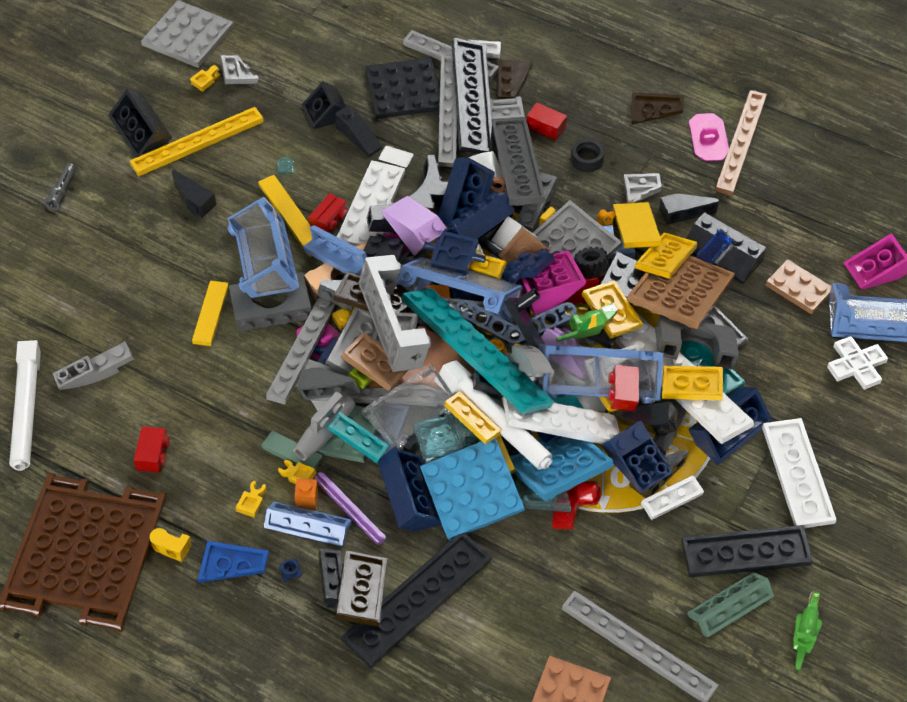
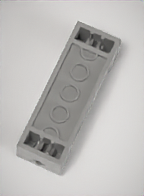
[359,255,431,372]

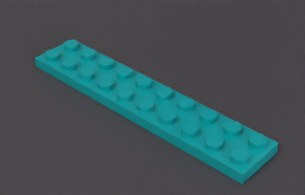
[401,288,554,415]

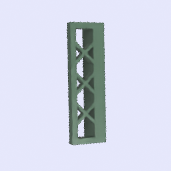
[687,572,774,637]

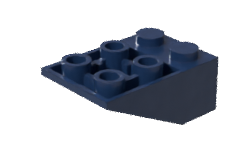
[601,421,673,493]

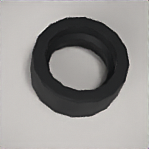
[570,139,605,172]

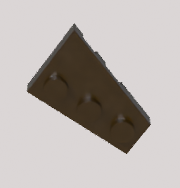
[498,60,533,100]
[631,92,684,125]

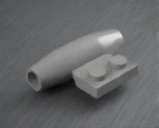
[294,391,355,460]

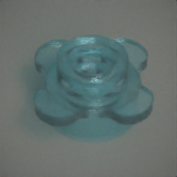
[276,157,295,174]

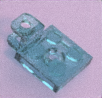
[413,415,476,459]

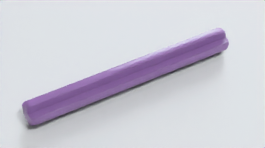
[314,472,386,545]

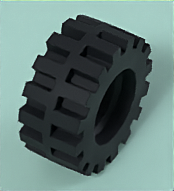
[574,247,609,278]

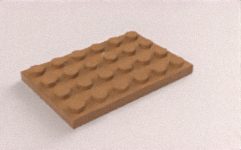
[627,256,735,329]

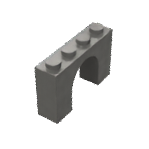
[229,272,311,332]
[655,315,739,370]

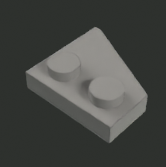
[221,55,258,84]
[623,173,662,203]

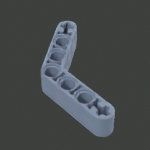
[456,300,577,346]

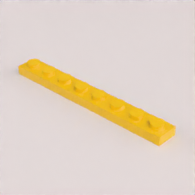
[130,107,264,177]

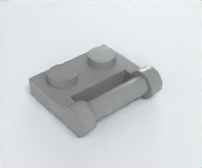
[490,96,525,120]

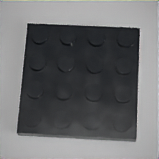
[365,57,440,119]

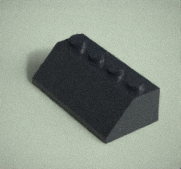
[108,89,172,158]
[686,213,766,284]

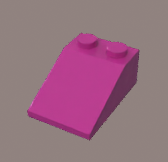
[843,233,907,290]

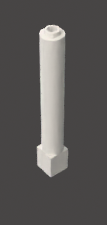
[9,340,41,471]
[437,360,553,470]

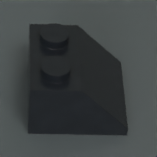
[301,81,346,129]

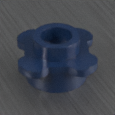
[279,559,302,581]

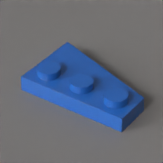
[198,541,269,582]

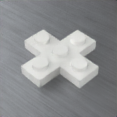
[827,336,888,390]

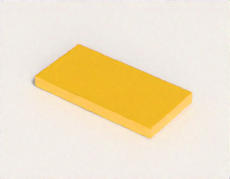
[613,202,661,248]
[635,233,697,279]

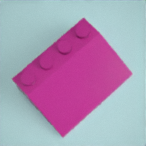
[519,250,586,316]

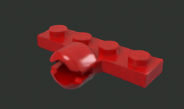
[551,481,601,529]

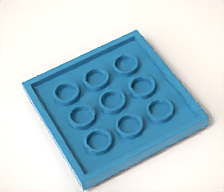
[510,434,614,501]
[420,438,525,541]

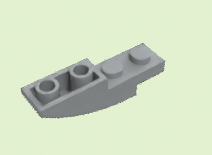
[53,342,134,390]
[505,346,552,377]

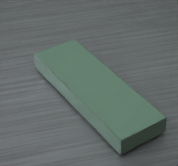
[261,430,323,470]

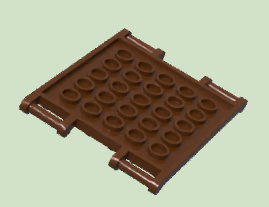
[0,473,167,632]

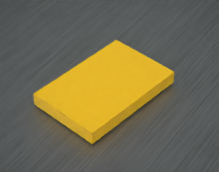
[581,280,644,339]
[662,366,723,400]

